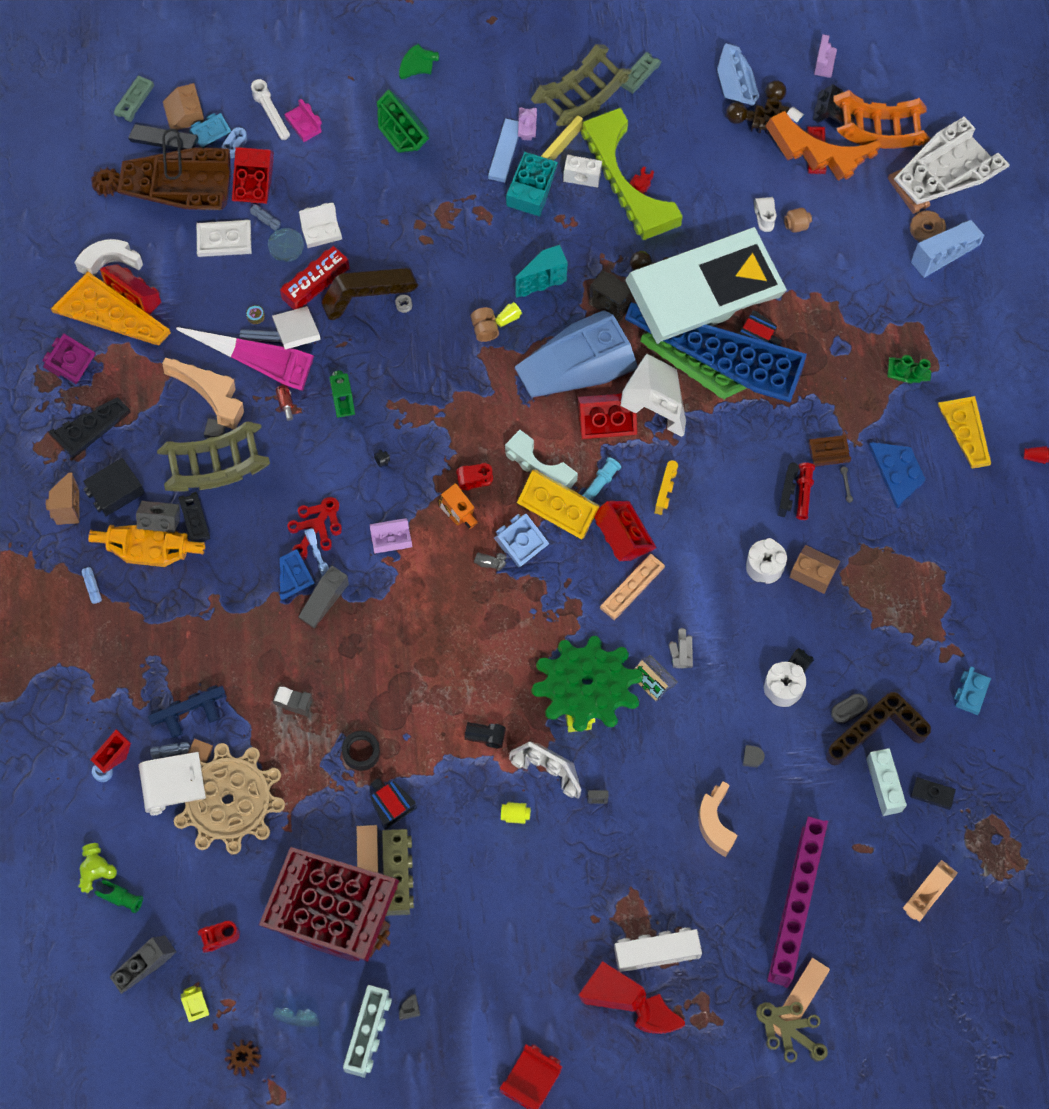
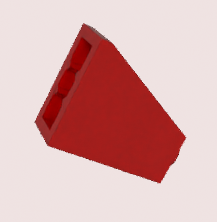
[578,961,646,1011]

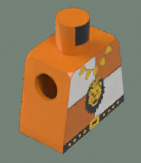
[438,483,478,529]

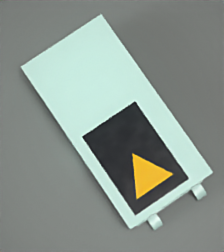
[625,227,787,344]

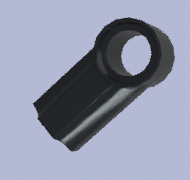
[464,722,506,749]

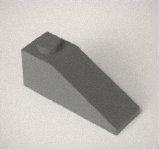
[299,566,349,628]

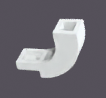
[75,239,143,276]

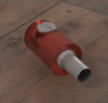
[275,385,294,421]

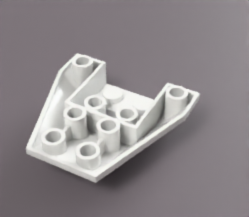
[620,354,686,437]
[509,742,581,799]

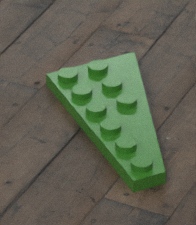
[641,333,746,399]

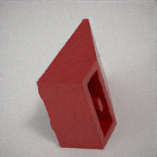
[232,147,274,204]

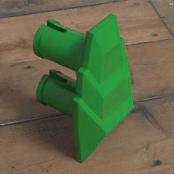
[887,355,931,384]

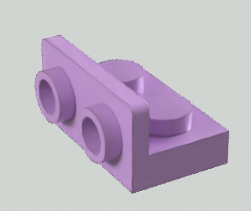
[814,35,837,78]

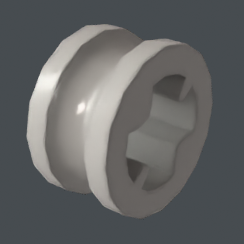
[395,295,412,313]

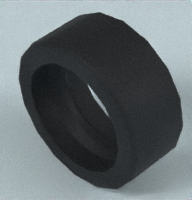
[342,731,380,771]

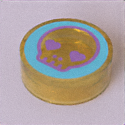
[246,305,265,324]

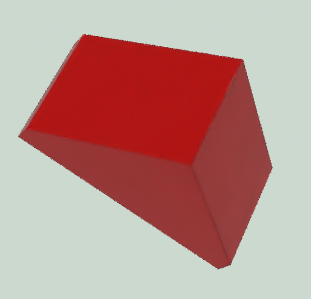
[90,729,131,773]

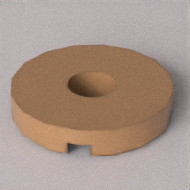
[910,211,946,242]

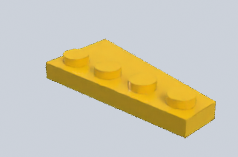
[938,396,991,469]

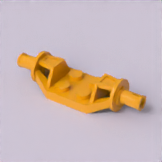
[88,525,205,567]

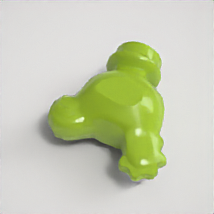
[78,843,117,893]

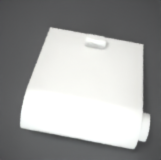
[139,752,206,815]

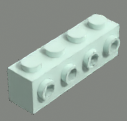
[343,985,392,1078]

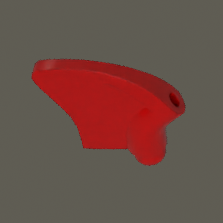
[635,994,685,1034]

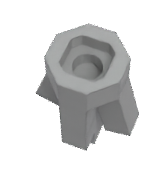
[668,628,693,668]

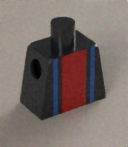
[739,310,783,346]
[370,778,417,830]

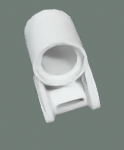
[754,197,776,232]

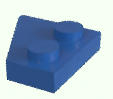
[280,549,315,601]

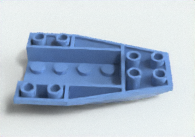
[515,310,638,398]

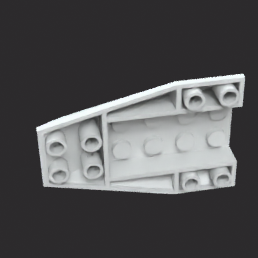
[894,117,1010,204]

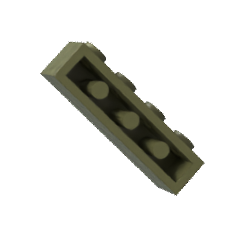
[382,829,414,916]

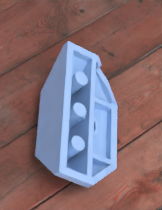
[717,43,759,105]

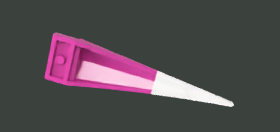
[176,327,314,391]

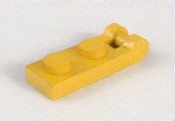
[655,460,678,515]

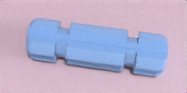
[81,567,102,604]

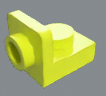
[181,986,209,1022]

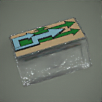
[634,655,678,702]

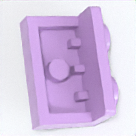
[370,518,412,554]

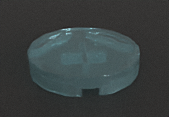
[268,228,304,262]

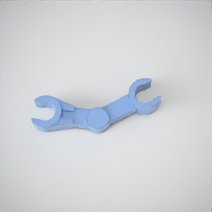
[305,528,329,576]

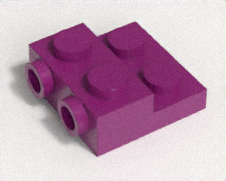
[42,334,96,384]

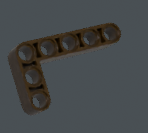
[321,268,418,320]
[826,692,931,765]

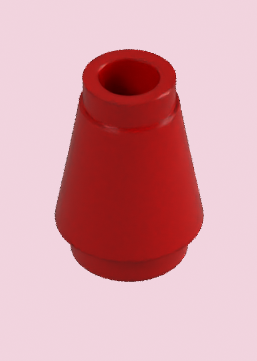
[1024,446,1049,464]

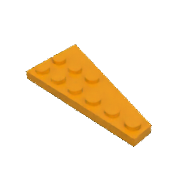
[51,272,171,346]

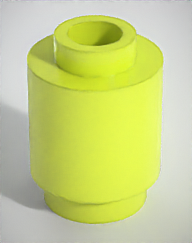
[501,802,531,824]

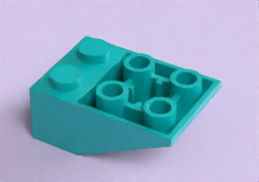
[506,152,558,217]
[515,245,568,298]

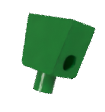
[329,370,355,418]

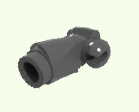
[474,552,507,571]

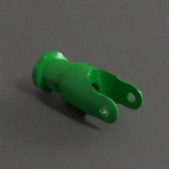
[94,880,143,913]

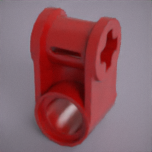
[456,463,493,490]
[197,921,240,952]

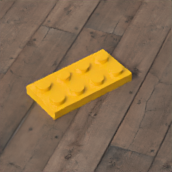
[517,469,600,540]

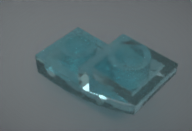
[273,1007,320,1027]

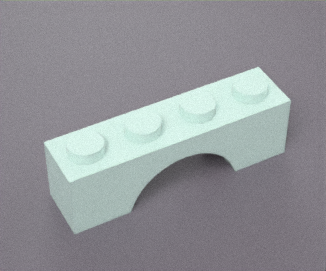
[505,430,578,489]

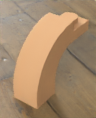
[698,781,738,857]
[903,860,958,922]

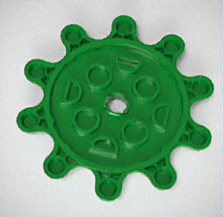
[531,636,643,732]

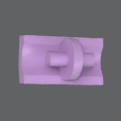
[518,108,537,140]

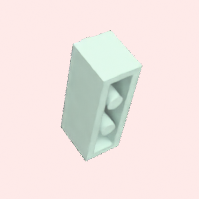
[866,748,906,816]

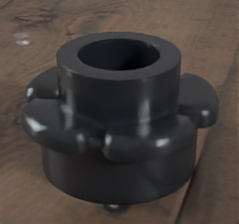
[374,449,390,467]

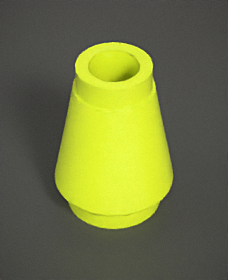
[495,302,522,327]

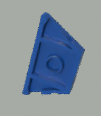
[869,442,926,508]

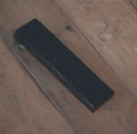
[129,124,199,150]

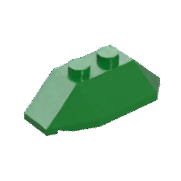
[377,89,429,153]

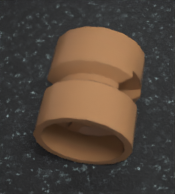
[471,307,499,342]

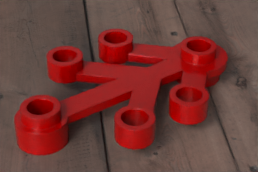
[287,497,342,560]

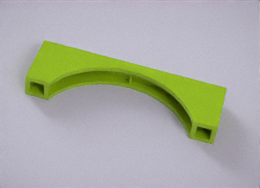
[581,108,683,240]

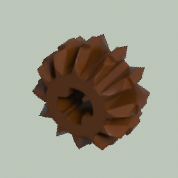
[91,166,120,197]
[225,1039,262,1077]

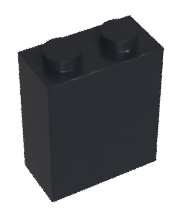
[83,457,145,517]

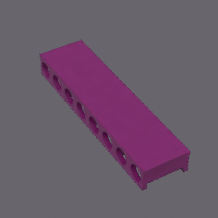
[767,817,828,988]

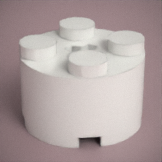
[746,538,787,584]
[764,662,806,707]

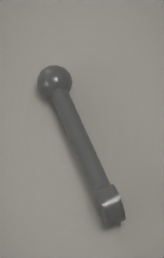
[840,467,853,503]

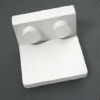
[299,203,342,248]

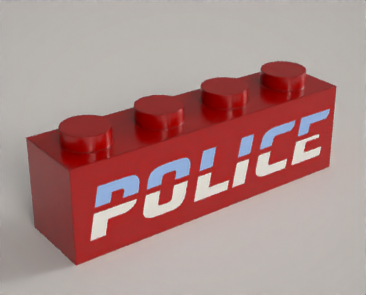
[280,246,349,310]

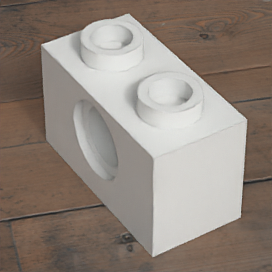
[563,155,602,188]

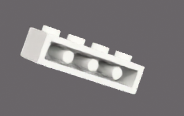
[614,928,702,972]

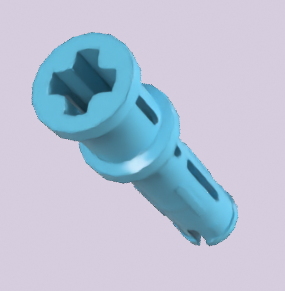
[582,457,621,501]

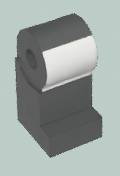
[272,687,313,716]

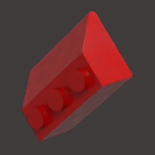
[100,264,161,315]
[578,394,637,439]
[594,501,657,561]

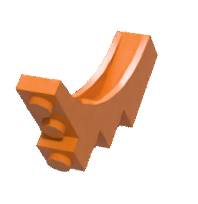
[766,111,882,181]

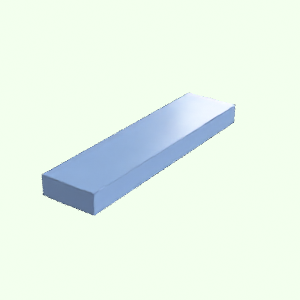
[488,119,519,182]

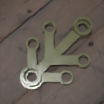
[756,1002,828,1063]

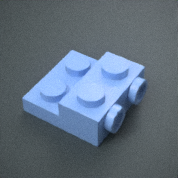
[494,514,549,567]

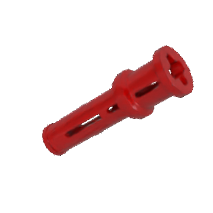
[796,463,815,520]

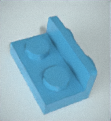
[189,113,231,148]
[954,667,991,715]

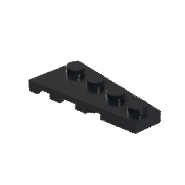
[48,397,131,459]

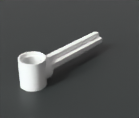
[251,79,290,140]

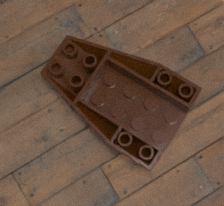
[118,148,231,210]

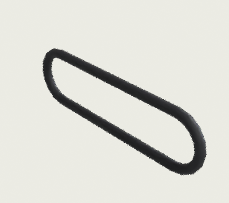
[162,129,182,180]

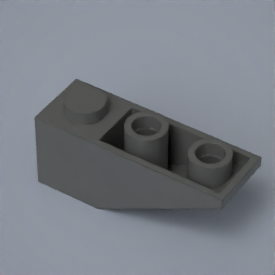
[110,935,176,994]

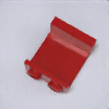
[499,1044,563,1109]

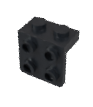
[813,84,855,126]

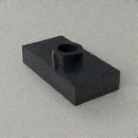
[911,777,956,810]

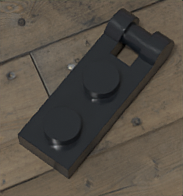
[778,462,799,517]
[178,491,211,542]

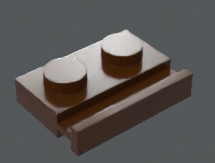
[808,435,851,467]

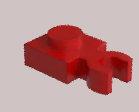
[629,167,654,195]

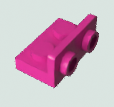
[285,99,322,142]

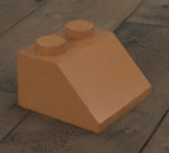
[163,83,204,130]
[46,473,80,525]
[789,545,840,594]

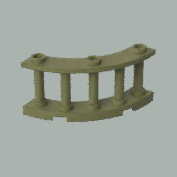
[531,44,632,126]
[157,422,270,492]

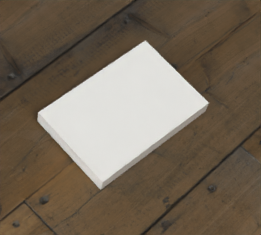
[197,220,252,257]
[272,306,320,349]

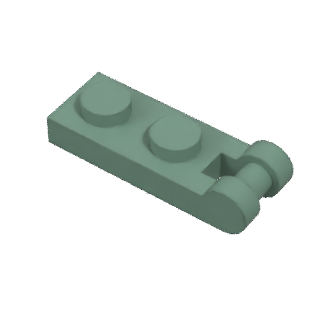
[621,52,661,94]
[114,76,154,122]

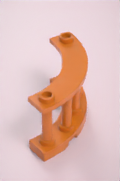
[834,90,930,149]

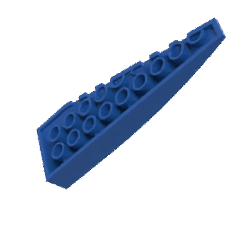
[625,302,807,403]

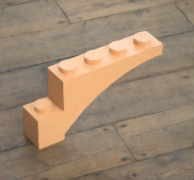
[162,358,244,429]

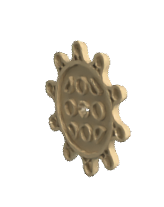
[174,743,285,855]

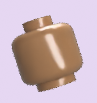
[784,208,812,233]

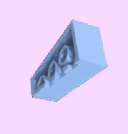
[911,220,984,278]

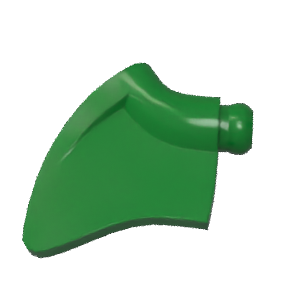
[399,44,439,79]

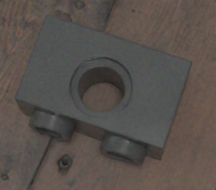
[136,501,180,533]

